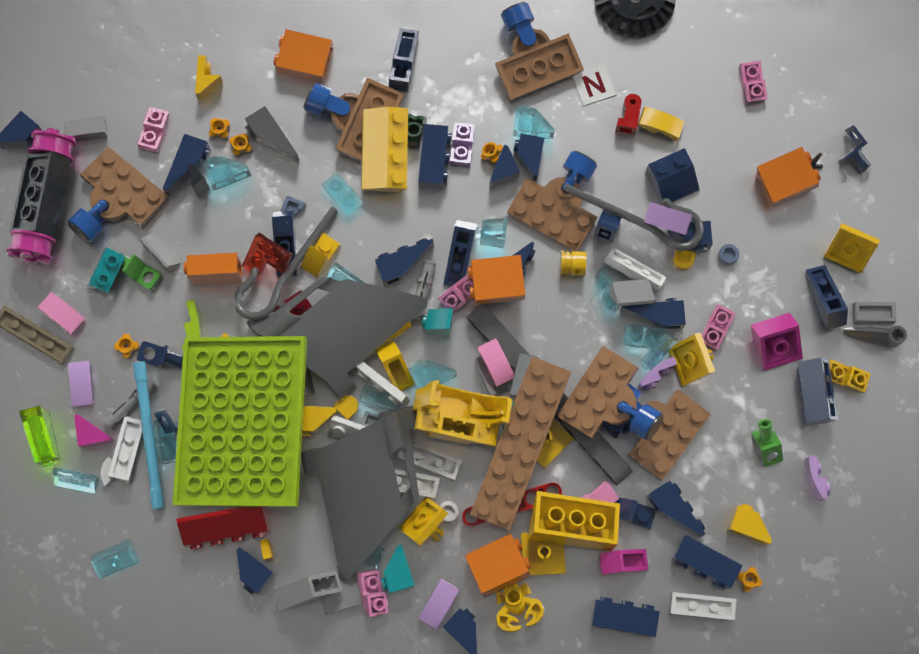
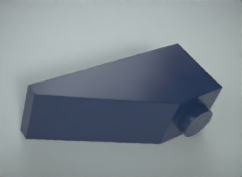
[162,134,211,196]
[443,220,477,286]
[806,265,848,330]

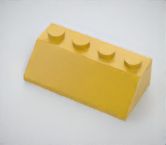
[361,107,408,193]
[528,491,620,551]

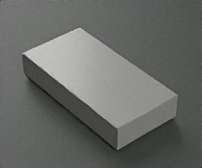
[853,302,896,324]

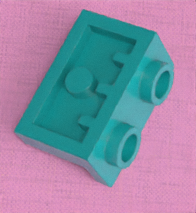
[87,247,125,293]

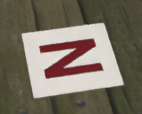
[572,64,616,105]

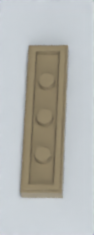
[0,305,74,365]

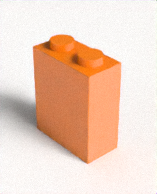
[273,29,333,84]
[757,147,821,207]
[183,252,242,285]
[467,255,525,305]
[465,534,532,597]

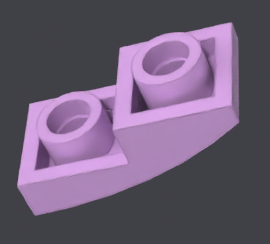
[450,123,474,167]
[644,202,692,235]
[638,357,677,391]
[68,361,93,407]
[805,456,830,501]
[418,578,459,629]

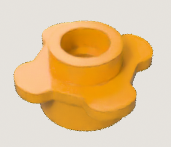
[208,118,230,139]
[229,133,252,156]
[481,142,503,163]
[114,334,139,358]
[737,567,762,592]

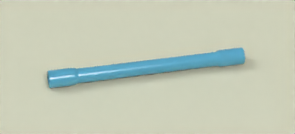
[133,361,165,509]

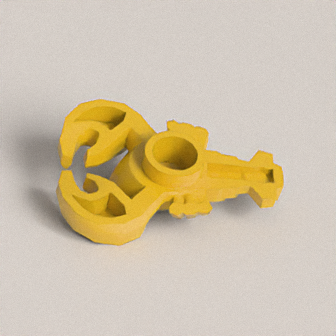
[496,583,544,632]

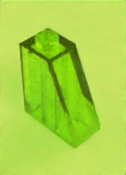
[19,405,61,467]

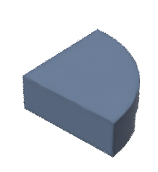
[280,196,306,216]

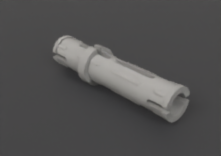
[410,260,436,323]
[103,377,158,429]

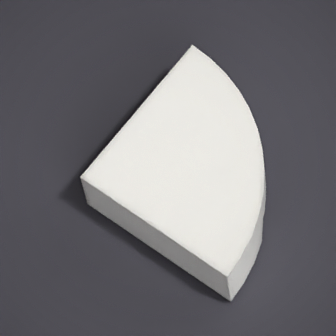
[100,457,115,486]

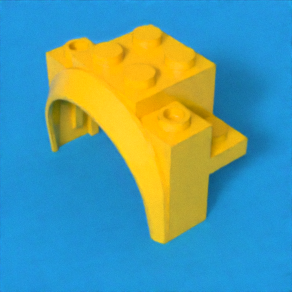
[413,380,512,447]

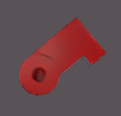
[615,94,642,135]

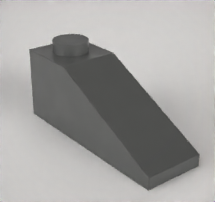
[245,106,299,162]

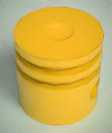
[560,251,586,276]

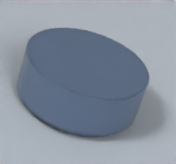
[718,244,739,266]

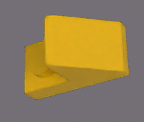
[195,55,223,100]
[300,233,341,278]

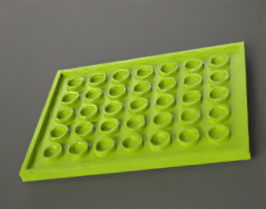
[172,336,307,507]

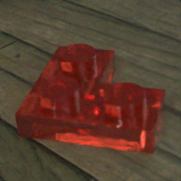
[242,232,293,277]

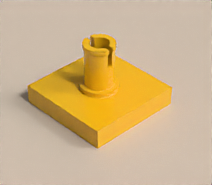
[824,223,880,273]
[668,333,715,386]
[537,419,573,469]
[398,496,448,546]
[521,533,566,576]

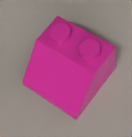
[751,313,803,371]

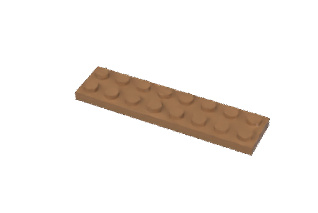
[470,356,571,530]

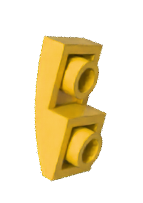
[638,107,684,140]
[829,359,871,393]

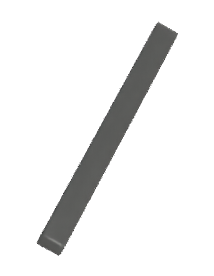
[467,304,633,486]

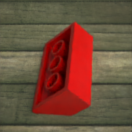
[176,507,270,550]

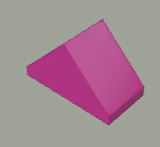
[74,414,114,449]

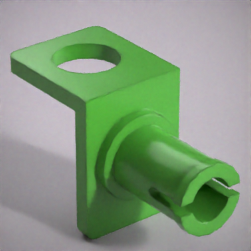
[120,253,162,290]
[752,419,783,467]

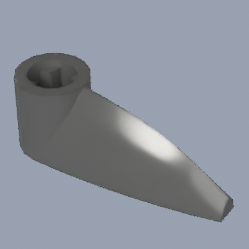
[843,326,907,348]

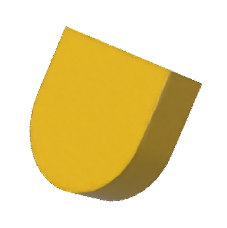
[673,250,696,271]
[333,395,359,420]
[260,538,274,562]

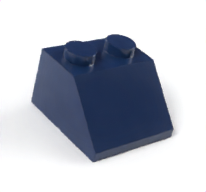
[646,148,700,206]

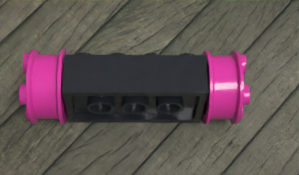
[6,128,76,264]

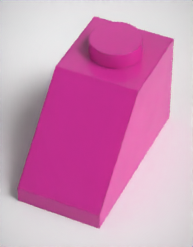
[600,549,649,575]

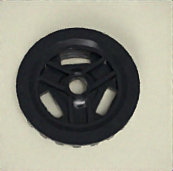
[595,0,676,38]

